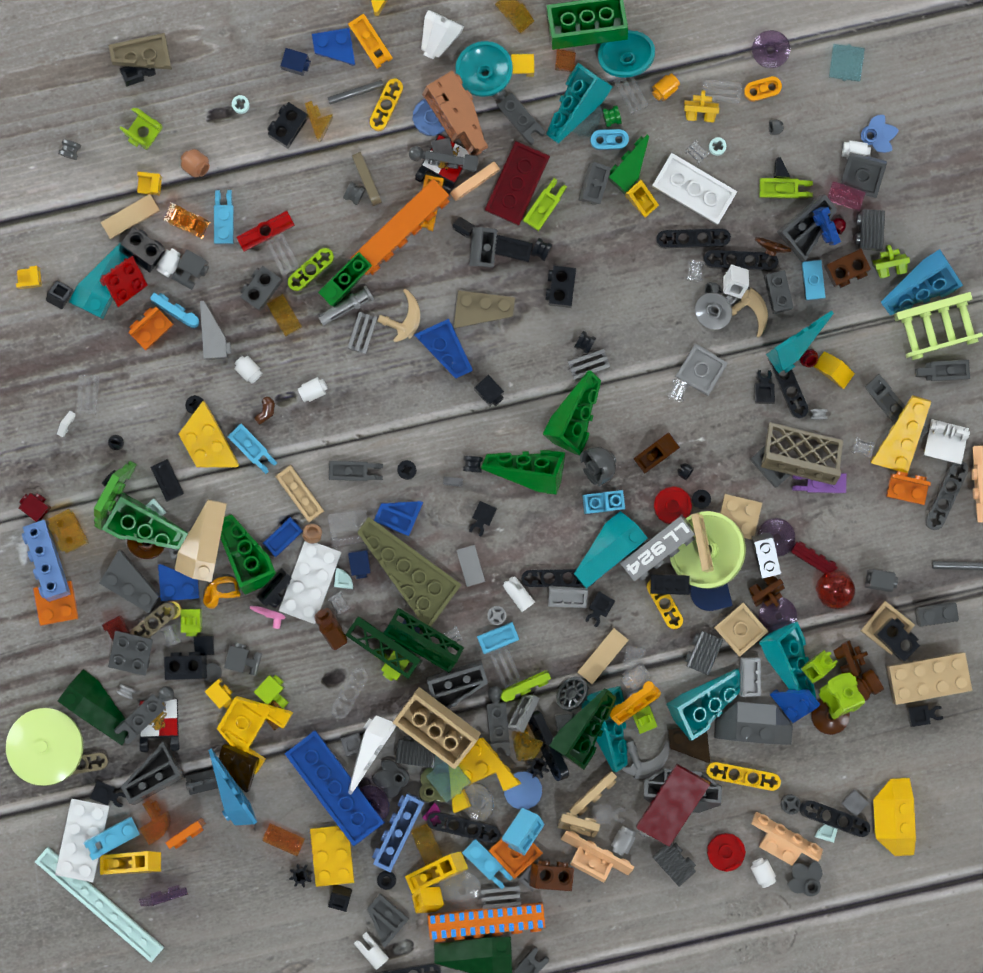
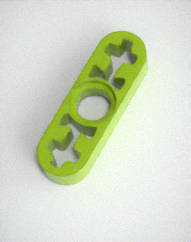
[288,248,334,292]

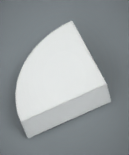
[57,411,76,437]

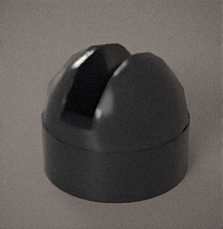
[108,435,124,450]
[677,463,694,480]

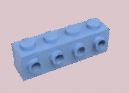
[22,520,71,602]
[372,793,425,872]

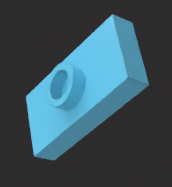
[802,260,826,300]
[477,622,519,654]

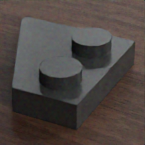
[367,894,409,947]

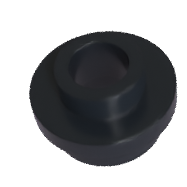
[692,490,711,509]
[377,870,396,890]

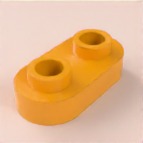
[744,76,782,102]

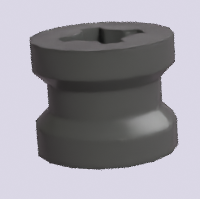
[58,139,81,160]
[343,182,365,205]
[780,794,801,815]

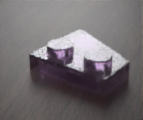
[139,885,188,906]

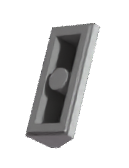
[456,545,485,587]

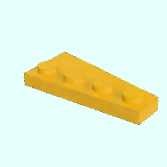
[871,395,931,473]

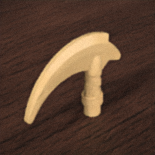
[731,288,768,338]
[377,289,420,342]

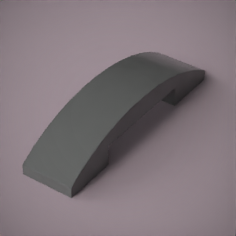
[865,374,928,439]

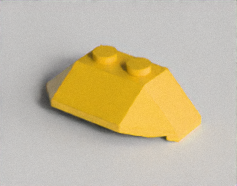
[873,778,916,856]

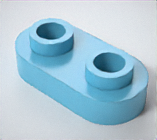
[590,129,629,150]

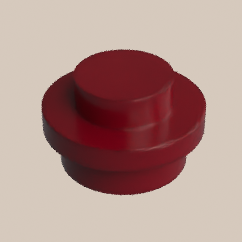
[799,349,818,368]

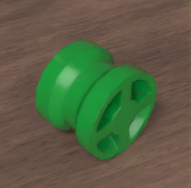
[602,105,622,127]

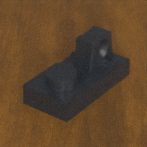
[257,568,292,608]

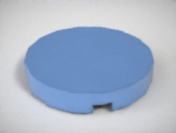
[413,99,445,136]
[504,771,542,810]

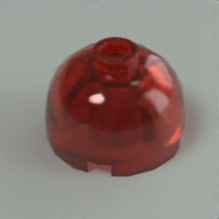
[816,570,856,610]

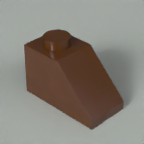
[633,432,680,474]

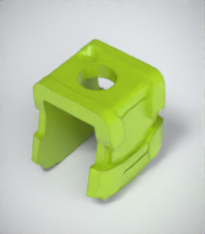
[120,108,163,150]
[818,673,865,719]

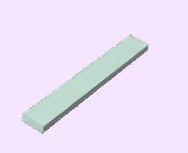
[35,847,164,962]

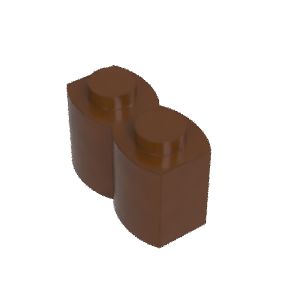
[314,608,347,650]

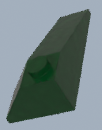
[57,669,128,745]
[550,688,617,770]
[434,937,512,973]

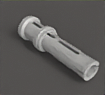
[318,285,375,326]

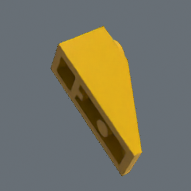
[100,851,161,875]
[405,851,468,894]

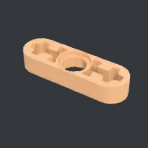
[450,162,500,201]

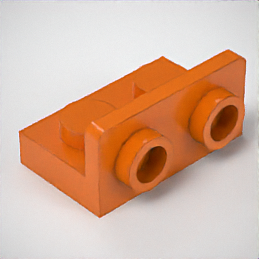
[128,307,174,350]
[886,471,931,505]

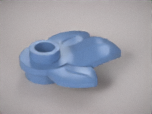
[861,115,899,153]

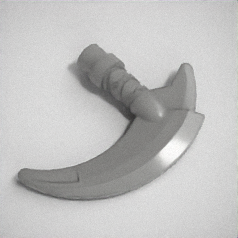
[622,740,670,779]

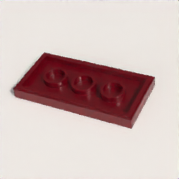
[484,141,550,226]
[636,764,710,847]

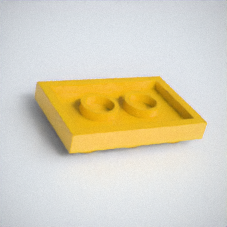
[310,826,354,887]

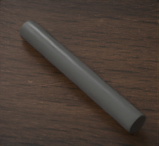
[327,80,384,105]
[932,561,983,570]

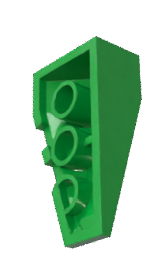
[543,370,601,456]
[481,450,565,495]
[102,492,188,550]
[220,514,276,595]

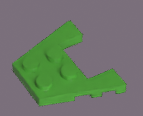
[94,461,137,530]

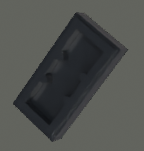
[494,235,533,263]
[150,459,184,502]
[650,575,690,595]

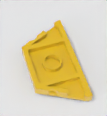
[179,400,239,467]

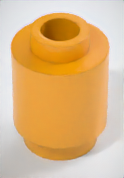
[652,73,680,101]

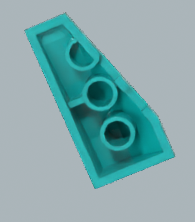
[546,63,613,144]
[69,243,128,319]
[766,311,834,374]
[666,669,740,741]

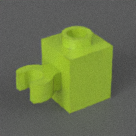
[181,609,202,636]
[801,650,838,684]
[375,651,410,681]
[254,675,289,708]
[632,705,658,734]

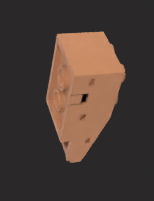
[422,70,488,156]

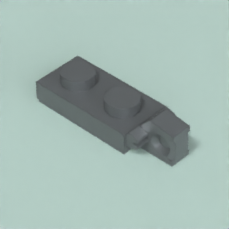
[915,360,970,381]

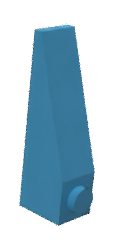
[881,249,963,315]
[208,748,257,826]

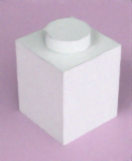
[723,265,749,298]

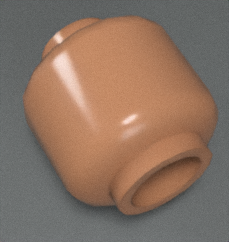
[181,149,210,178]

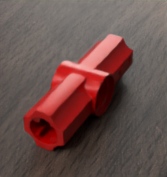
[236,211,295,252]

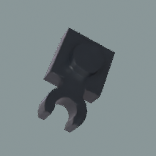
[119,66,156,87]
[754,370,775,404]
[469,501,497,537]
[585,592,615,627]
[908,705,943,727]
[90,780,126,807]

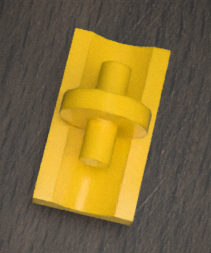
[684,90,719,123]

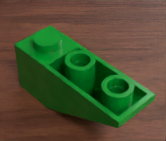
[608,134,649,194]
[318,252,372,307]

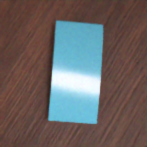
[582,490,625,514]

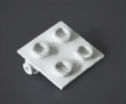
[924,419,970,465]

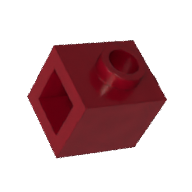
[19,493,51,522]

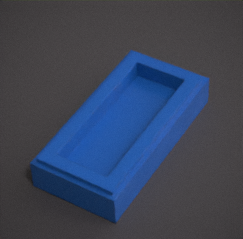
[262,517,303,557]

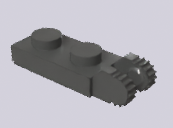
[329,461,383,481]

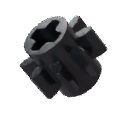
[526,755,550,779]
[289,863,313,888]

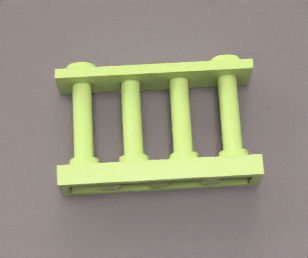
[894,292,983,360]

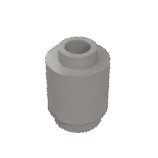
[611,826,636,856]

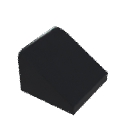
[774,157,790,179]
[452,217,475,238]
[46,281,73,309]
[194,636,214,655]
[328,885,352,912]

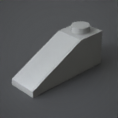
[200,301,231,360]

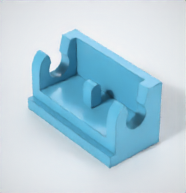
[502,808,545,856]

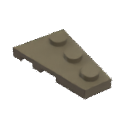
[109,33,172,70]
[454,290,515,329]

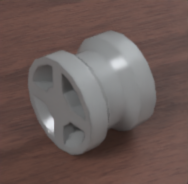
[487,606,506,625]

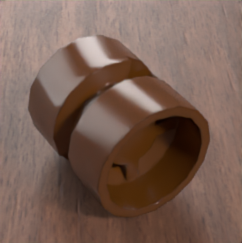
[856,669,884,701]

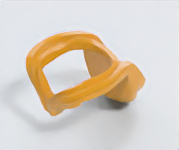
[203,576,241,609]

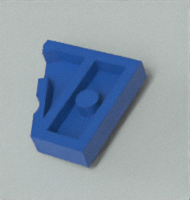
[312,28,355,66]
[813,207,841,245]
[374,501,423,536]
[158,564,200,601]
[770,689,820,723]

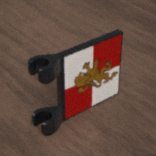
[415,134,469,194]
[139,699,180,752]

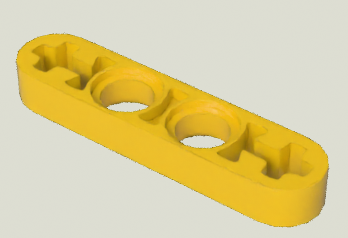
[706,762,781,791]

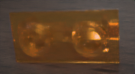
[262,823,305,856]

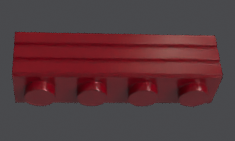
[790,541,838,577]

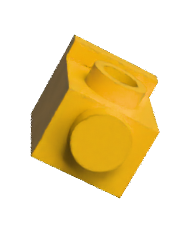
[204,678,233,709]

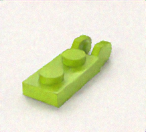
[523,178,567,232]
[759,178,813,199]
[501,670,551,702]

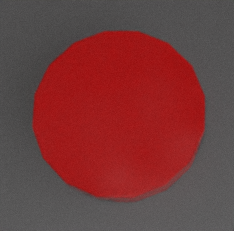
[654,486,692,524]
[707,833,746,872]

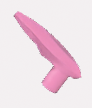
[250,606,286,629]

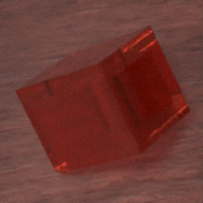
[102,616,130,641]

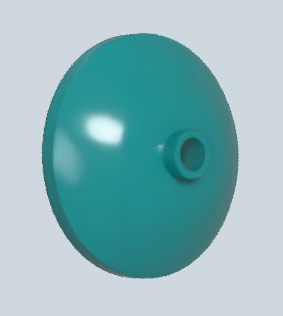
[598,30,655,78]
[455,41,513,97]

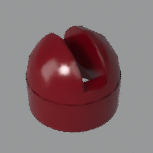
[833,218,846,235]

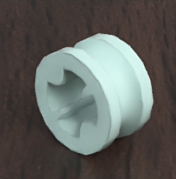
[232,95,249,114]
[709,137,726,156]

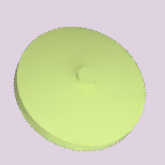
[670,511,746,589]
[6,708,84,786]

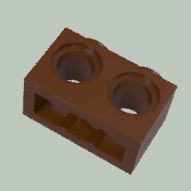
[825,249,871,288]
[529,860,574,891]

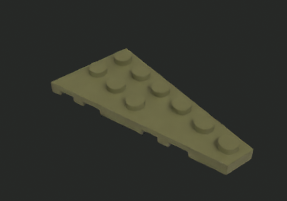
[357,517,462,627]

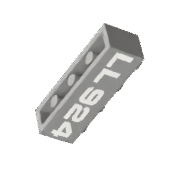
[620,515,695,581]

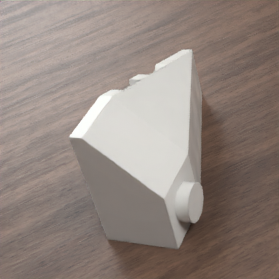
[348,716,396,795]

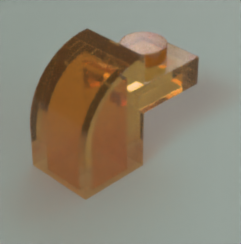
[163,203,210,239]
[139,799,171,845]

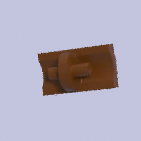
[749,576,785,608]
[833,640,868,677]

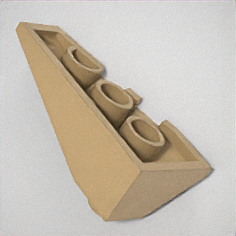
[175,500,227,582]

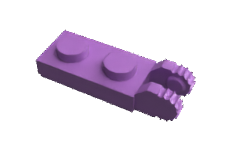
[792,474,846,493]

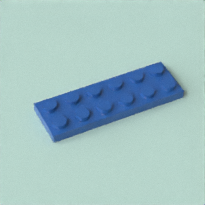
[285,730,385,846]

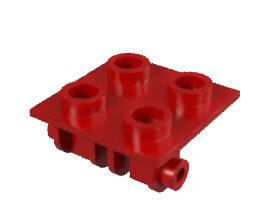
[99,256,148,307]

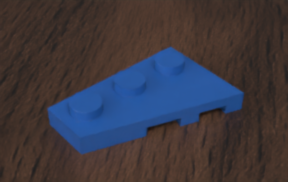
[414,319,473,379]

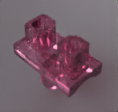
[828,181,866,211]

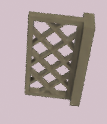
[761,422,843,485]

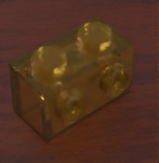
[48,509,89,554]

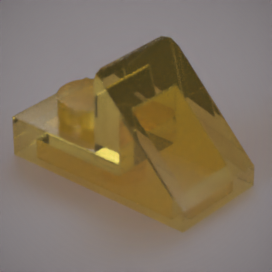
[495,0,534,34]
[305,101,333,142]
[267,294,302,337]
[513,728,543,761]
[411,823,443,866]

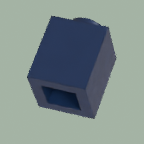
[280,48,311,76]
[348,550,371,579]

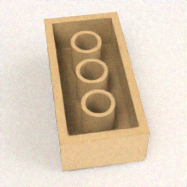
[886,652,972,705]
[393,687,481,769]

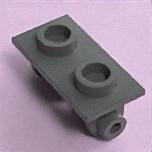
[185,770,218,795]

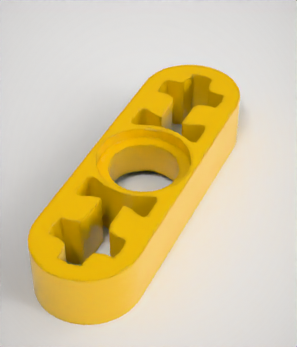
[370,79,403,132]
[646,580,683,629]

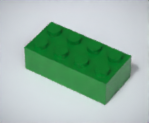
[547,0,628,50]

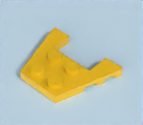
[216,696,293,775]
[449,738,521,813]

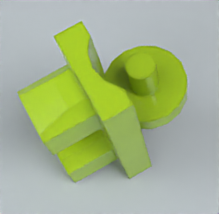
[872,245,910,278]

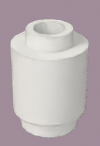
[842,140,871,159]
[155,248,181,278]
[234,356,263,384]
[298,377,328,402]
[751,858,776,888]

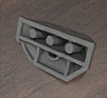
[714,702,793,745]
[644,768,722,813]

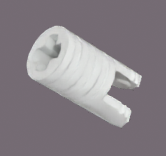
[503,577,535,612]
[354,932,389,970]

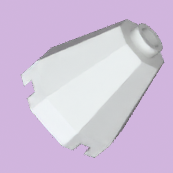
[421,10,464,59]

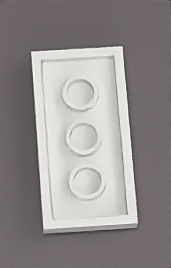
[652,153,737,225]
[279,541,342,624]
[55,799,110,882]

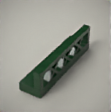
[383,608,464,673]
[345,616,423,679]

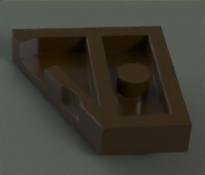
[668,728,710,763]
[219,744,259,793]

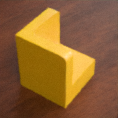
[511,54,534,77]
[137,172,162,196]
[16,266,42,289]
[412,887,444,913]

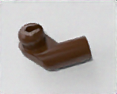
[254,397,275,425]

